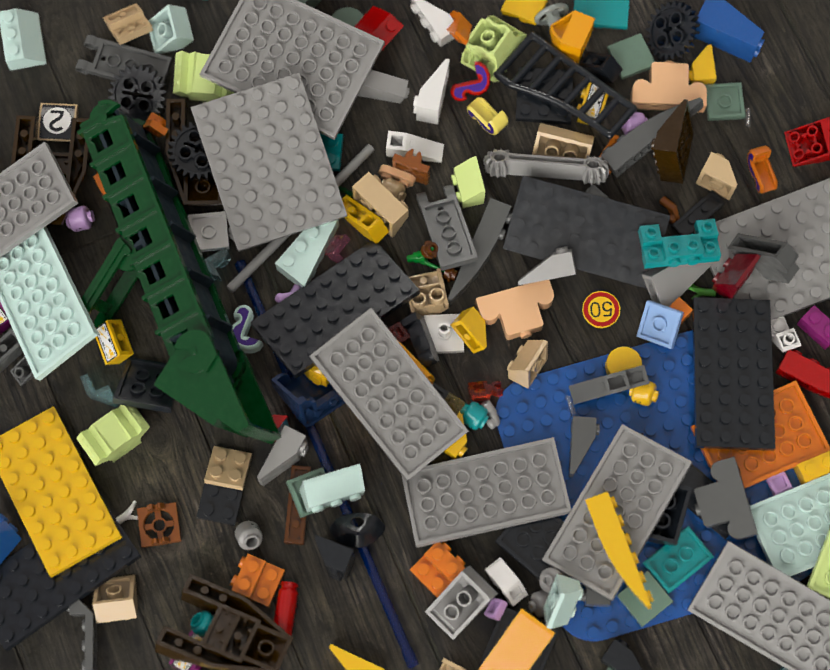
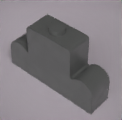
[728,233,800,284]
[694,457,758,540]

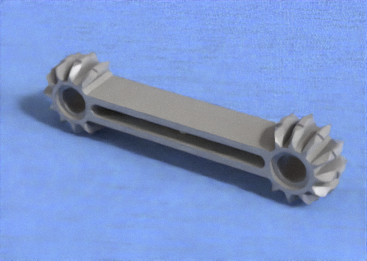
[484,148,609,186]

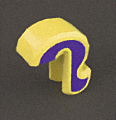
[467,97,508,135]

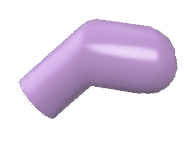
[275,284,301,303]

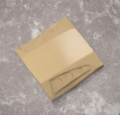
[409,269,449,316]

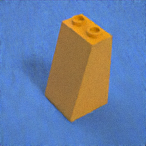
[479,609,555,670]

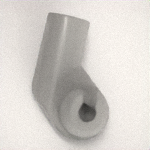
[481,400,500,429]

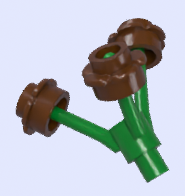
[407,240,459,283]

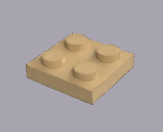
[204,446,252,491]

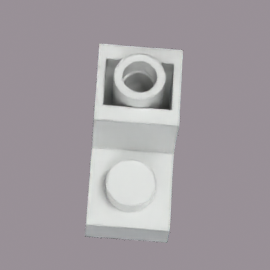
[771,316,801,352]
[485,558,528,606]

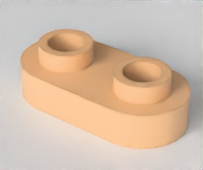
[378,165,416,188]

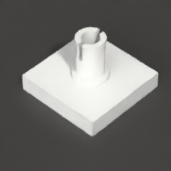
[424,314,464,354]

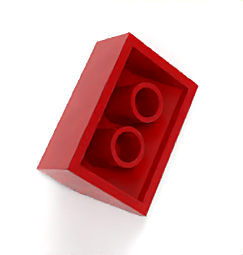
[354,6,404,51]

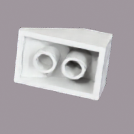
[413,59,450,125]

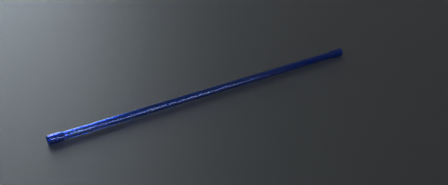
[234,260,419,669]

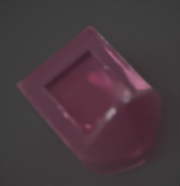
[325,234,351,263]

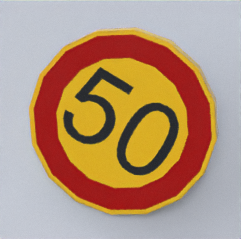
[582,291,620,328]

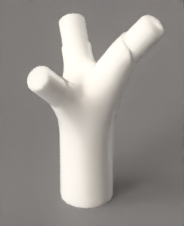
[116,500,138,524]

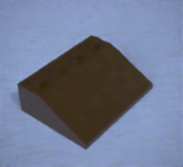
[651,99,694,184]

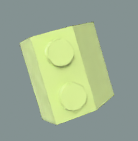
[451,156,485,209]

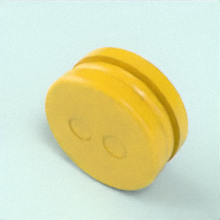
[605,347,642,375]

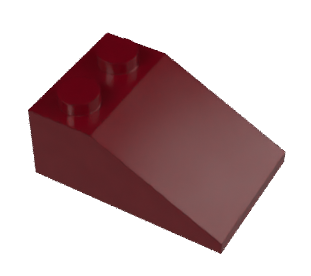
[712,254,761,299]

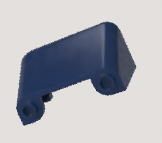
[271,373,345,427]

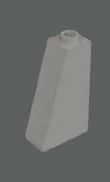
[358,70,409,103]
[642,262,713,307]

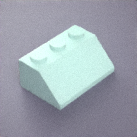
[0,8,47,71]
[300,464,365,513]

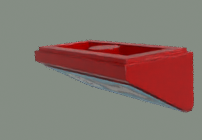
[272,415,290,442]

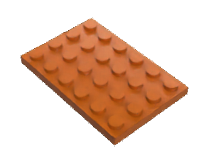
[690,381,830,489]

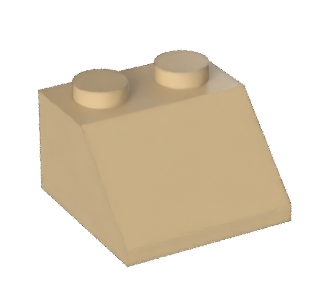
[696,152,737,200]
[507,340,548,389]
[93,575,138,623]

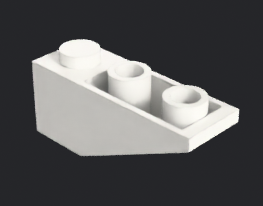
[410,0,455,47]
[386,131,444,163]

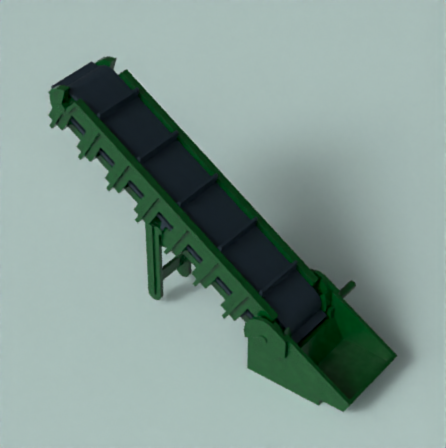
[77,100,281,444]

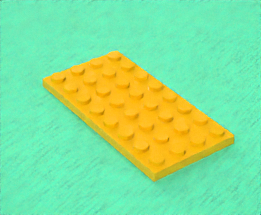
[0,406,122,578]

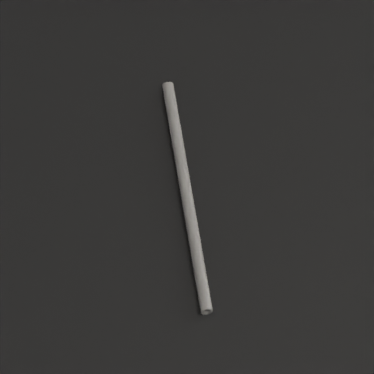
[226,144,375,293]

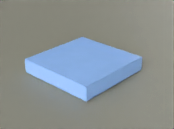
[636,300,684,349]

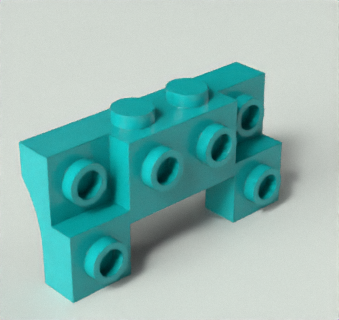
[638,219,721,269]

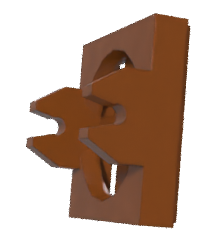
[392,149,430,185]
[137,502,182,548]

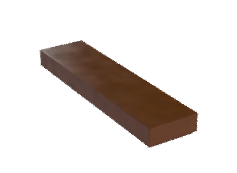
[284,465,311,545]

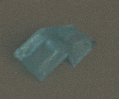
[80,374,119,408]

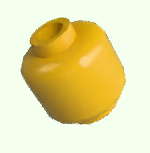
[629,381,659,406]

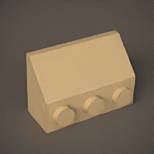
[532,123,595,159]
[352,172,409,237]

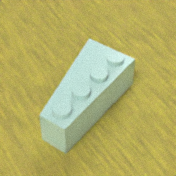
[275,219,339,288]

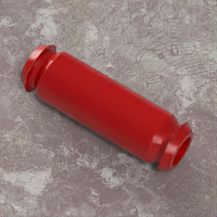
[274,581,299,636]

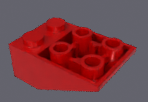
[784,117,830,167]

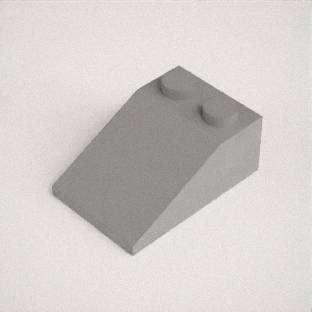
[518,246,577,285]
[257,425,309,486]
[425,565,498,640]

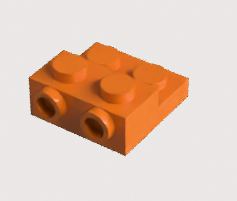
[410,542,466,598]
[230,554,285,607]

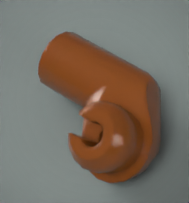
[659,196,680,224]

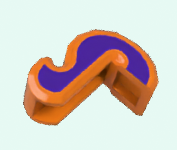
[747,145,778,194]

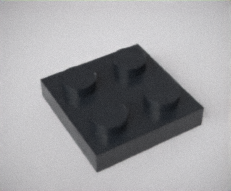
[197,483,244,526]

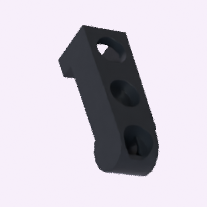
[401,312,439,369]

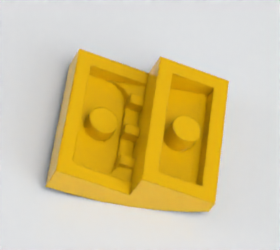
[501,0,548,25]

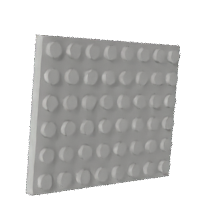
[200,0,385,140]
[191,73,347,252]
[694,178,830,320]

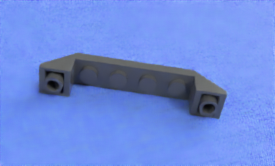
[67,600,98,670]

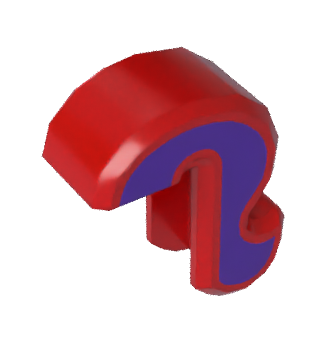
[450,61,490,101]

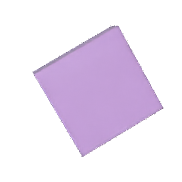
[766,471,793,496]
[484,597,508,621]

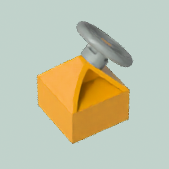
[534,3,595,63]

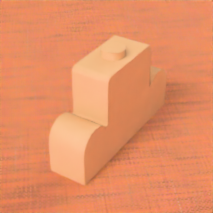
[630,61,707,113]
[475,280,554,340]

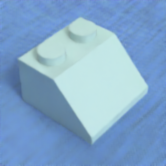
[149,5,194,54]
[543,574,583,629]

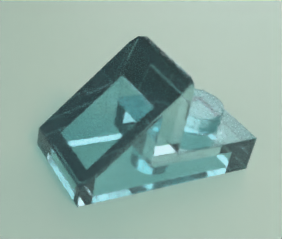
[205,248,231,281]

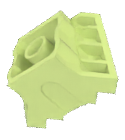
[461,15,527,82]
[173,51,234,102]
[76,405,150,466]

